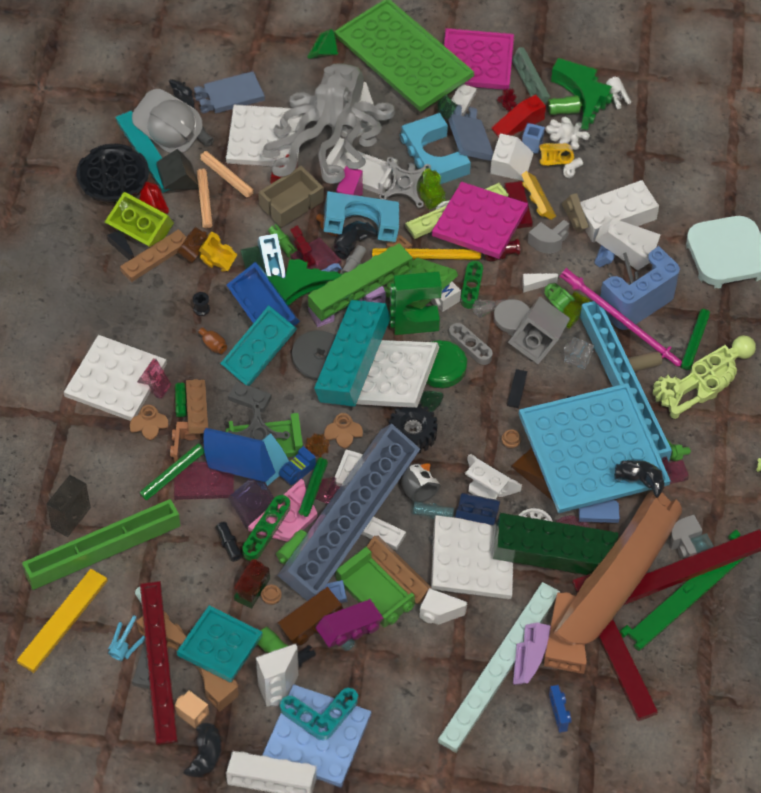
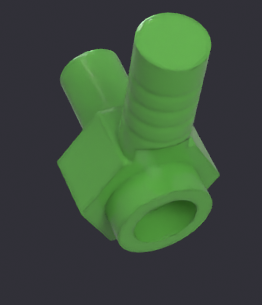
[666,438,691,461]

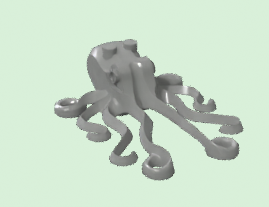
[262,64,395,184]

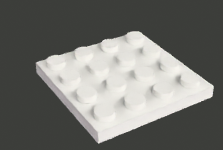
[226,105,304,166]
[64,335,167,421]
[356,340,439,408]
[431,515,513,599]

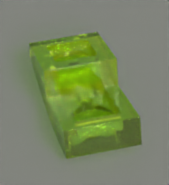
[563,291,591,329]

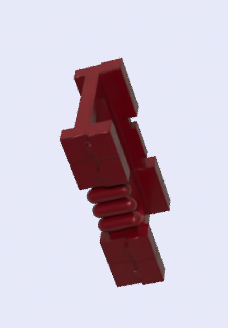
[290,225,316,267]

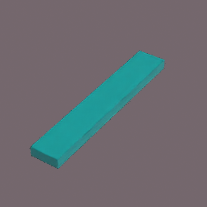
[116,111,171,193]

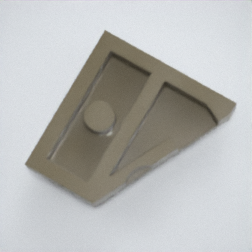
[562,193,589,233]

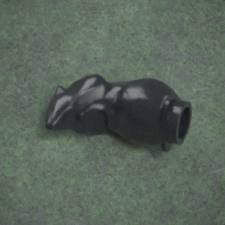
[169,79,195,109]
[333,221,378,259]
[614,459,665,498]
[183,723,221,778]

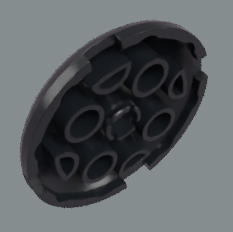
[76,144,149,202]

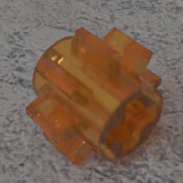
[306,433,329,457]

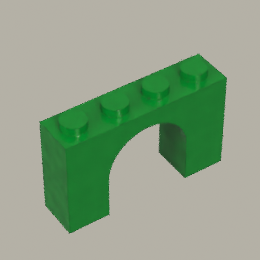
[389,271,442,335]

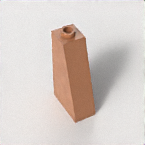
[544,592,587,674]

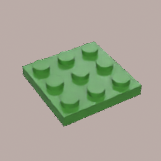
[384,257,458,309]

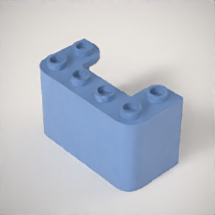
[600,246,680,330]

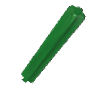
[681,308,710,370]
[140,443,205,500]
[299,457,328,517]

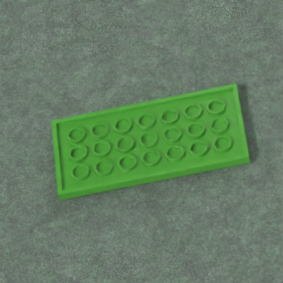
[334,0,474,112]

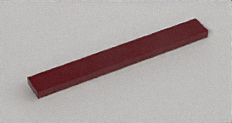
[624,529,761,605]
[572,574,658,721]
[140,581,178,745]

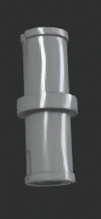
[340,245,366,274]

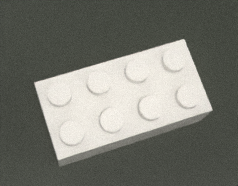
[580,180,659,242]

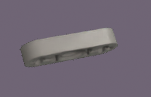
[449,323,493,365]

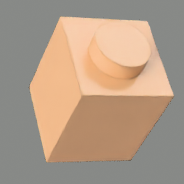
[175,691,209,729]

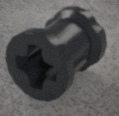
[192,292,210,316]

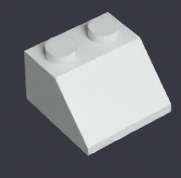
[490,133,533,181]

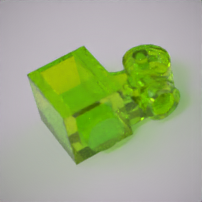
[419,168,446,210]

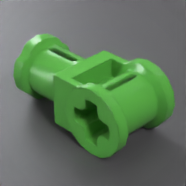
[544,283,575,313]

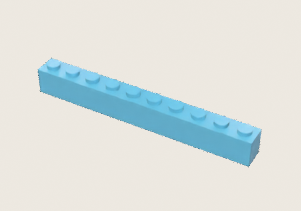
[580,301,672,464]

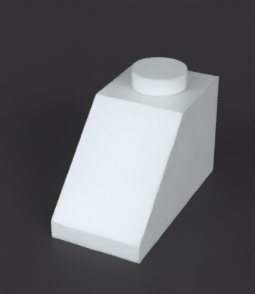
[420,588,467,625]

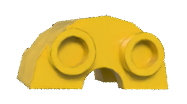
[199,231,237,272]

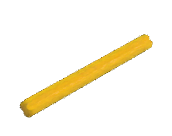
[372,248,481,260]

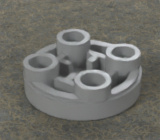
[494,299,530,336]

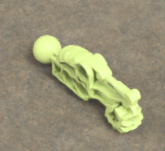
[652,335,756,419]

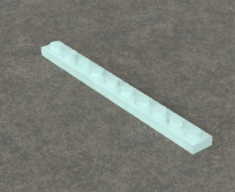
[438,582,560,752]

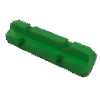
[175,382,186,417]

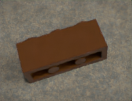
[278,586,343,646]

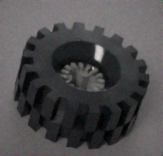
[389,404,438,454]

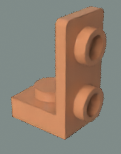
[170,422,201,463]

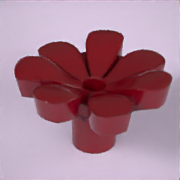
[498,88,517,111]

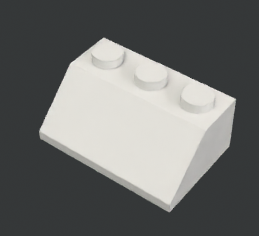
[256,644,298,707]

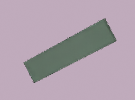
[512,47,550,104]

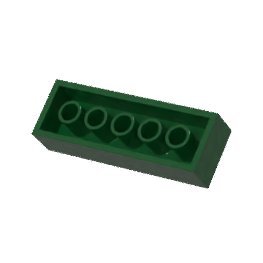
[493,513,618,575]

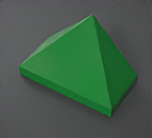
[307,29,338,59]

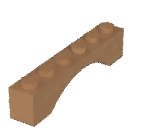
[136,612,238,711]

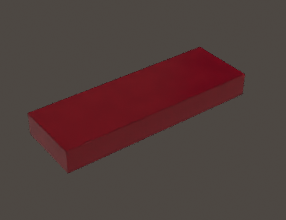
[504,181,533,229]

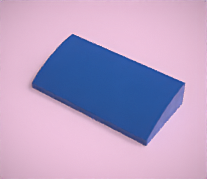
[227,262,300,326]
[204,428,276,482]

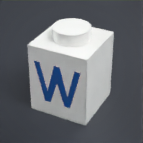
[431,282,461,312]

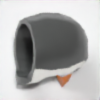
[401,463,441,503]

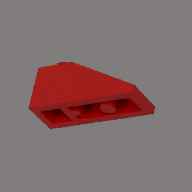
[491,95,546,138]

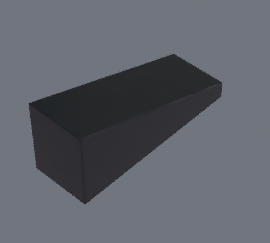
[107,231,134,260]
[507,369,528,409]

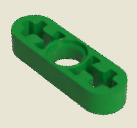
[461,261,483,309]

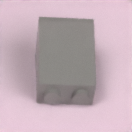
[508,297,570,364]

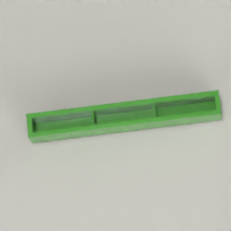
[22,499,180,590]

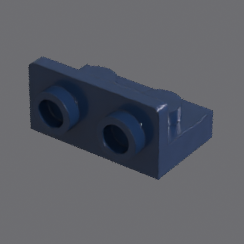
[455,493,500,526]

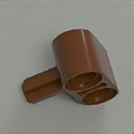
[177,226,208,263]

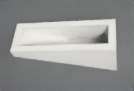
[522,274,558,293]

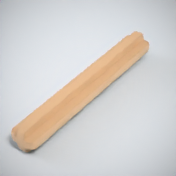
[200,151,253,198]
[197,169,212,229]

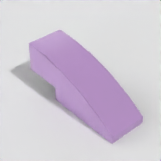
[513,623,550,685]

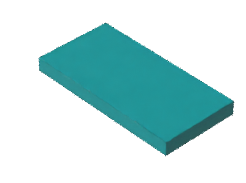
[220,305,297,386]

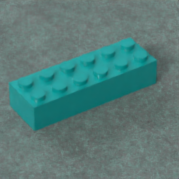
[314,300,391,407]

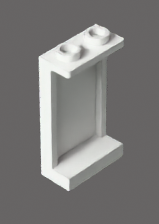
[326,138,398,194]

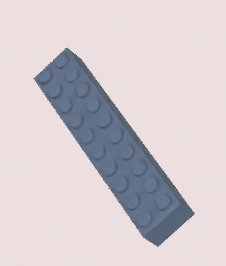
[277,424,420,601]

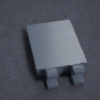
[194,71,265,113]
[448,104,494,161]

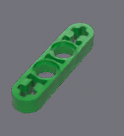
[243,495,290,561]

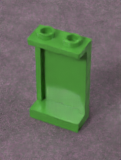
[226,413,303,457]
[336,547,415,628]

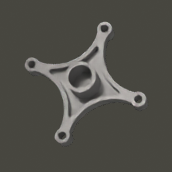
[379,157,431,209]

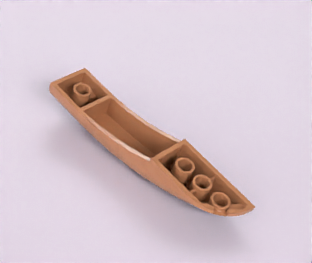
[554,491,682,645]

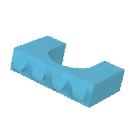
[400,113,471,188]
[323,191,399,242]

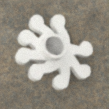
[546,117,590,150]

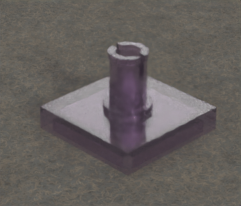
[228,478,274,528]

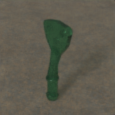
[420,391,444,412]

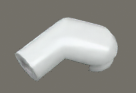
[563,157,583,178]

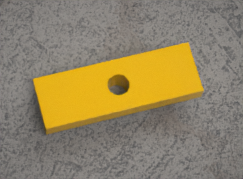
[521,171,556,220]

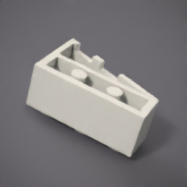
[595,218,660,270]

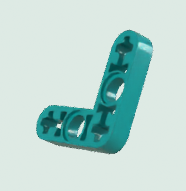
[280,688,358,740]

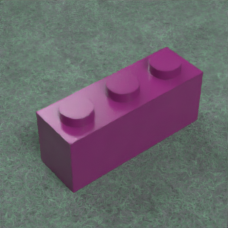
[316,599,383,648]

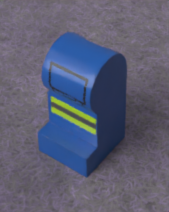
[279,446,316,485]

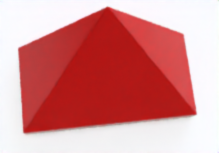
[139,182,170,214]

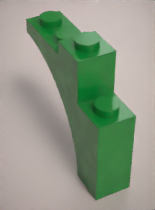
[551,58,613,131]
[268,259,342,306]

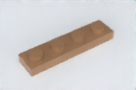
[120,229,187,282]
[186,379,208,434]
[366,535,432,604]

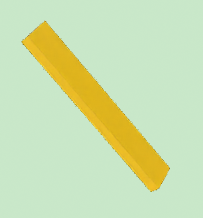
[17,569,108,673]

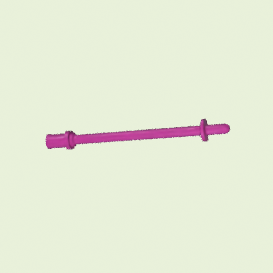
[559,267,682,366]

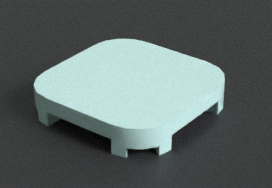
[686,216,761,288]

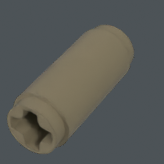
[628,351,662,372]

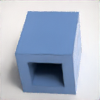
[522,123,545,154]

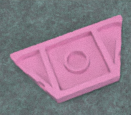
[248,479,317,542]

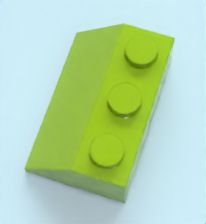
[105,192,174,247]

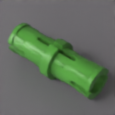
[268,224,297,258]

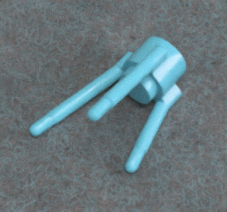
[108,616,145,661]

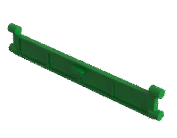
[619,530,746,651]

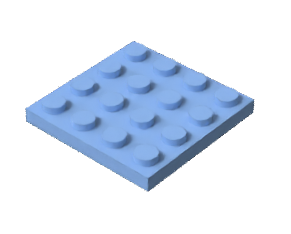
[262,684,371,787]

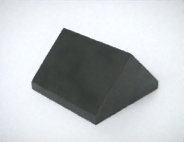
[156,149,199,190]

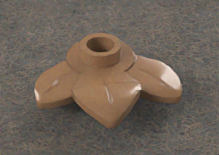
[130,405,168,440]
[324,413,363,449]

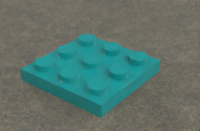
[177,605,263,683]

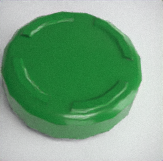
[426,340,467,388]

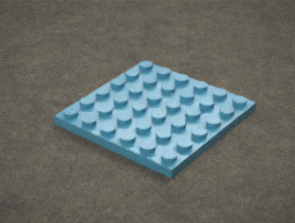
[518,383,671,513]

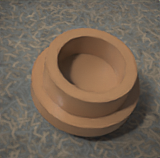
[502,429,521,448]
[261,585,282,605]

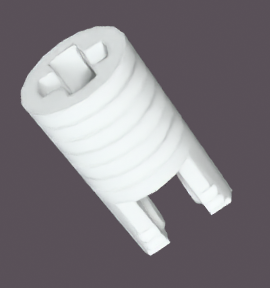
[606,77,631,109]

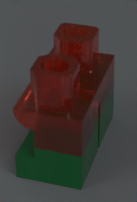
[234,559,270,609]

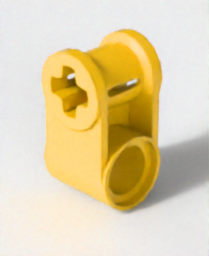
[539,143,574,165]

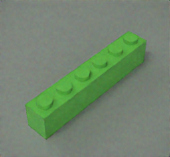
[308,243,413,321]

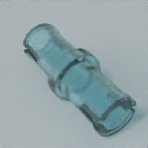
[413,502,454,519]

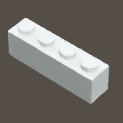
[227,751,317,793]

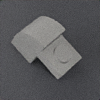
[528,220,569,254]
[669,515,703,559]

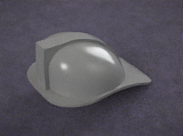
[132,89,203,153]

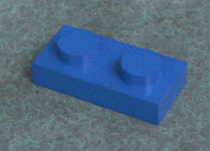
[549,685,571,733]

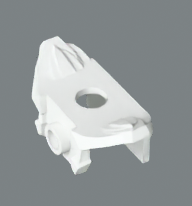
[465,454,522,499]

